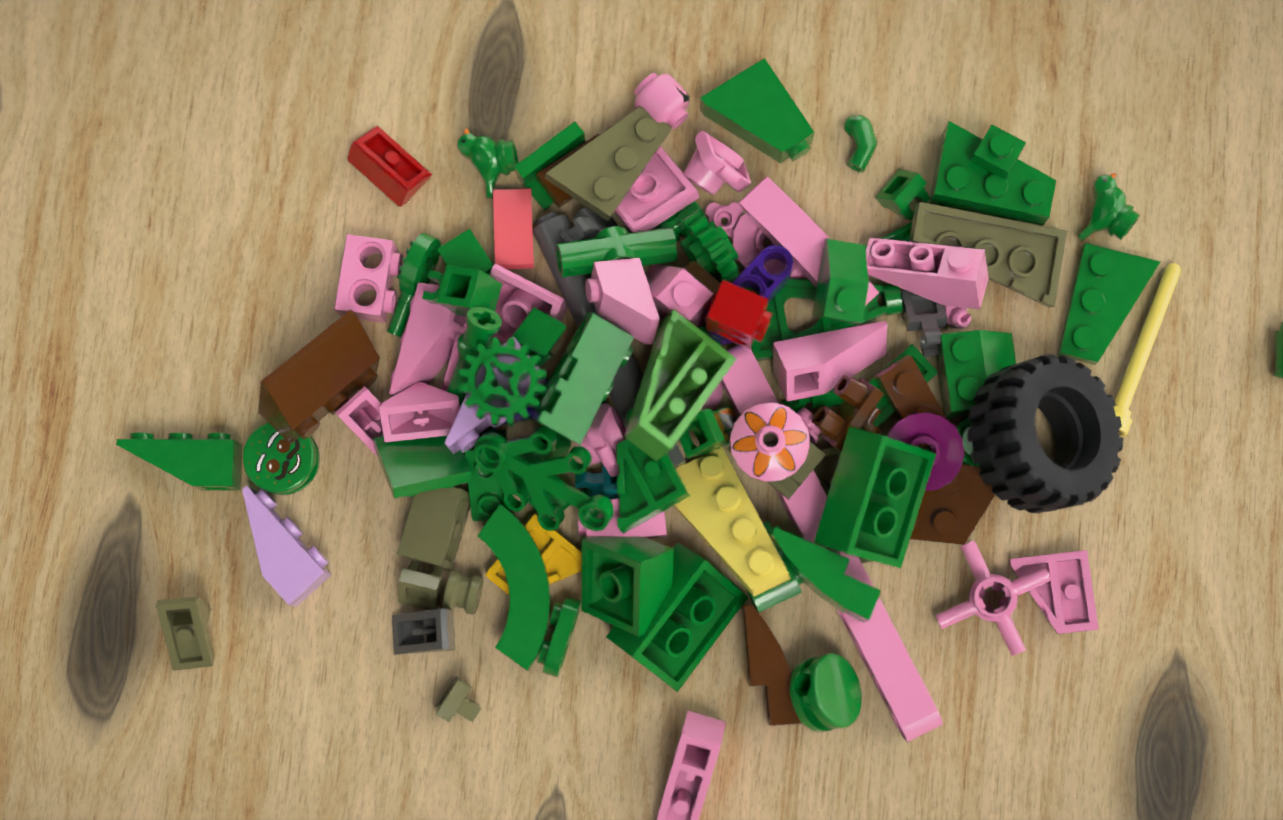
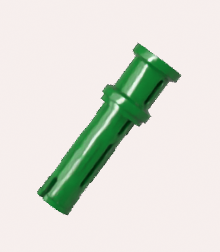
[447,307,502,408]

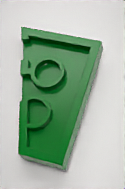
[1057,243,1161,365]

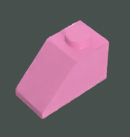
[585,258,659,344]

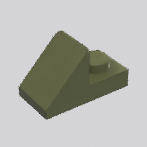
[156,596,215,671]

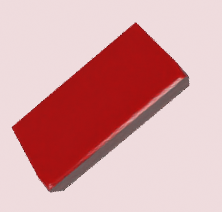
[347,125,432,207]

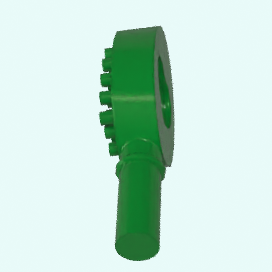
[387,233,441,337]

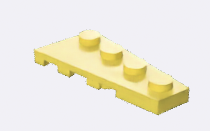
[674,447,790,596]

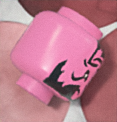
[634,73,690,130]

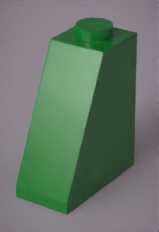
[700,58,815,163]

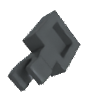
[560,207,618,242]
[901,291,947,357]

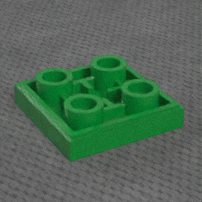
[374,436,471,498]

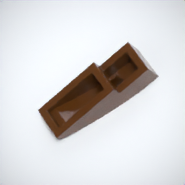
[743,605,803,726]

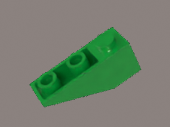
[116,432,243,491]

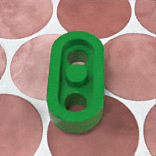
[537,597,581,677]

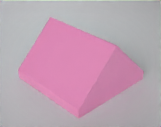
[490,264,568,343]

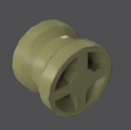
[443,570,484,615]

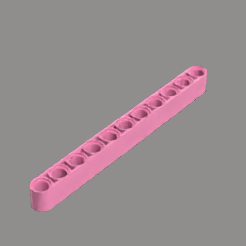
[721,345,943,743]

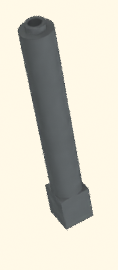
[533,212,685,468]

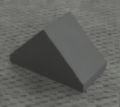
[392,608,455,655]

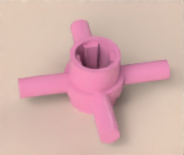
[935,540,1051,656]

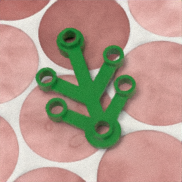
[474,426,614,531]

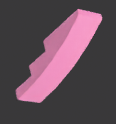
[738,177,879,306]

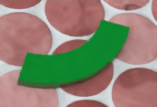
[477,504,551,671]

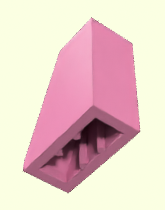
[645,264,713,327]

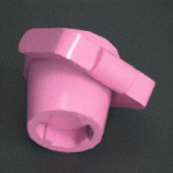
[683,131,751,196]
[575,404,627,477]

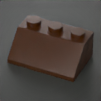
[258,309,380,445]

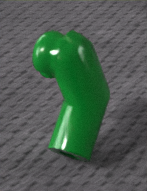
[844,115,877,173]

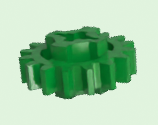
[678,210,740,283]
[459,337,547,426]

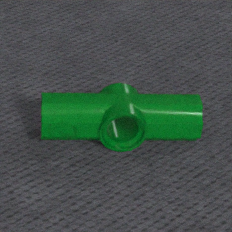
[555,226,677,278]

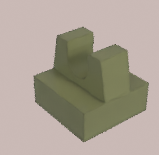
[398,560,442,610]
[434,676,481,722]

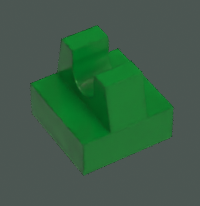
[875,170,930,220]

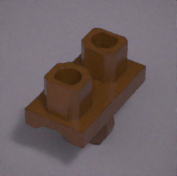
[812,375,884,451]

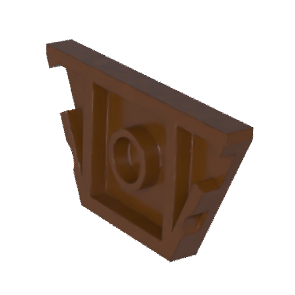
[910,465,995,545]

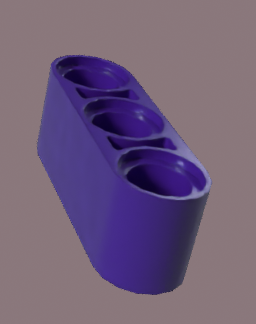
[705,245,793,345]

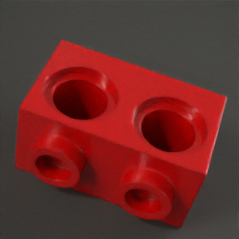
[706,280,772,349]

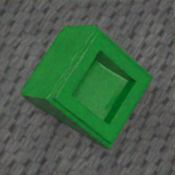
[511,307,567,362]

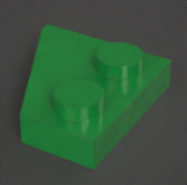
[617,439,690,534]

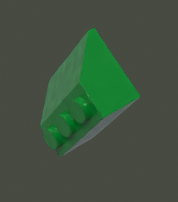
[814,426,936,568]
[606,542,748,692]

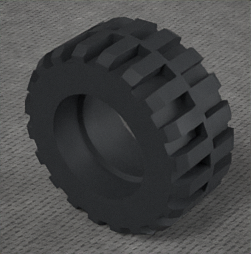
[967,354,1123,513]

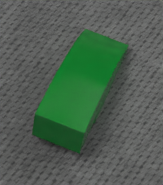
[769,527,882,623]

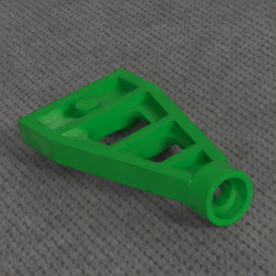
[743,279,903,361]

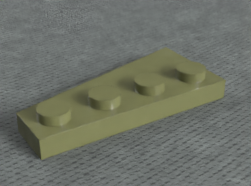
[909,202,1067,308]

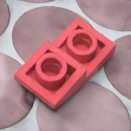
[493,189,534,269]

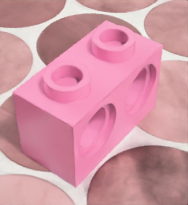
[334,235,402,323]

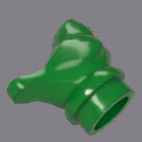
[457,128,519,199]
[1078,173,1140,241]

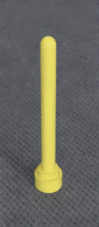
[1113,263,1181,437]

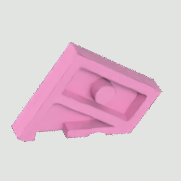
[1010,550,1099,634]

